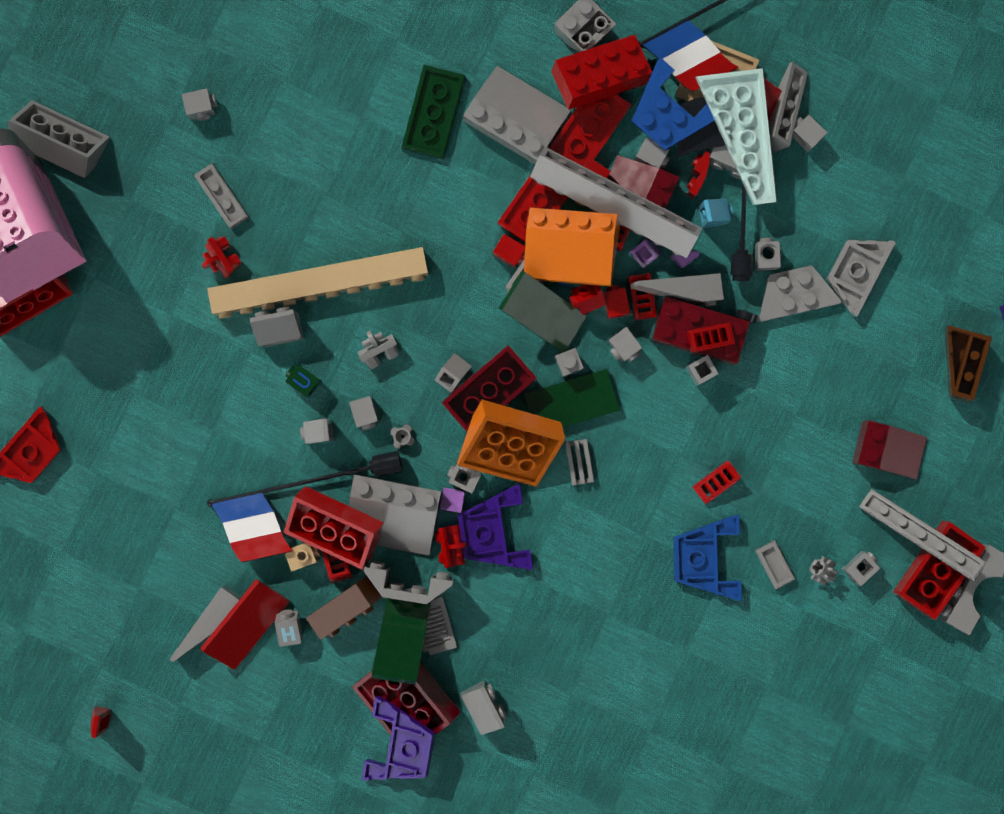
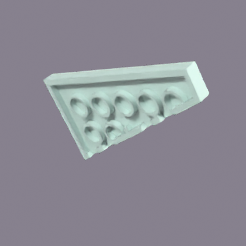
[695,68,776,205]

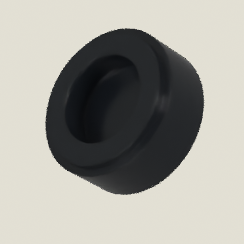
[735,310,758,324]

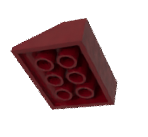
[352,662,461,736]

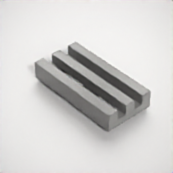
[565,439,594,486]

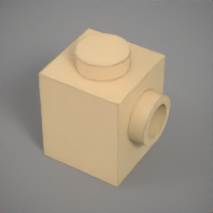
[285,543,320,572]

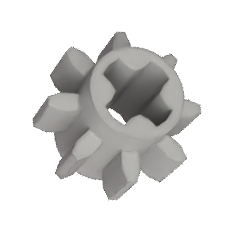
[809,556,838,586]

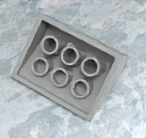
[463,66,571,165]
[349,475,442,556]

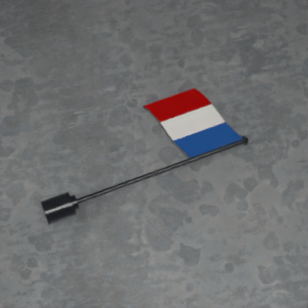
[638,0,738,92]
[207,450,403,563]

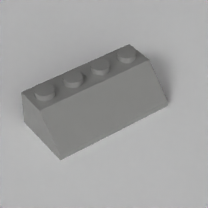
[8,100,109,178]

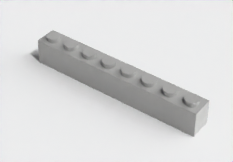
[530,147,702,258]

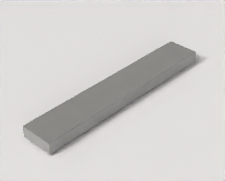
[859,489,987,582]

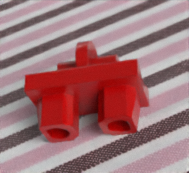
[201,236,241,279]
[435,525,468,568]

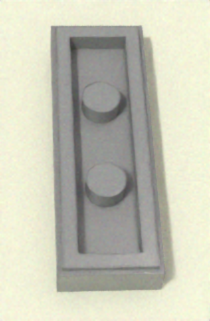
[194,163,249,230]

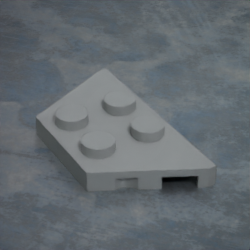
[826,240,896,317]
[758,265,841,323]

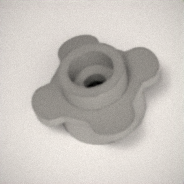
[390,425,415,449]

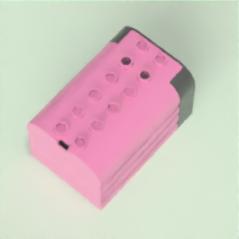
[0,128,86,303]

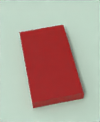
[200,579,290,670]

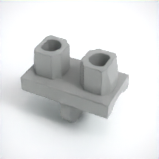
[358,331,399,370]

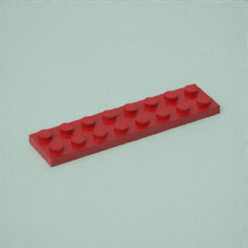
[497,94,632,243]

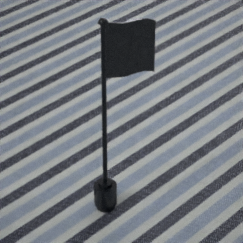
[677,97,753,281]

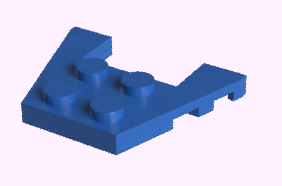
[632,57,715,151]
[673,515,742,601]

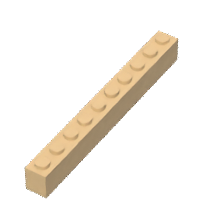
[207,247,429,319]

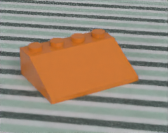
[524,208,620,286]
[457,400,565,487]

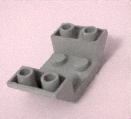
[364,561,454,604]

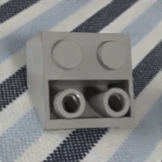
[554,0,616,52]
[249,307,304,348]
[461,680,506,735]

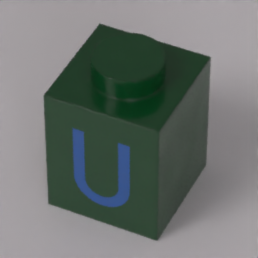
[285,364,321,398]

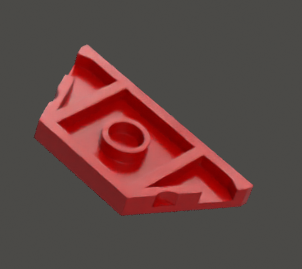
[0,406,62,483]

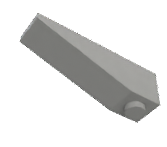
[768,62,808,153]
[631,273,724,307]
[169,586,241,662]

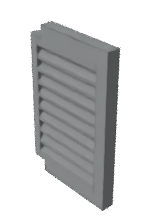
[422,596,457,655]

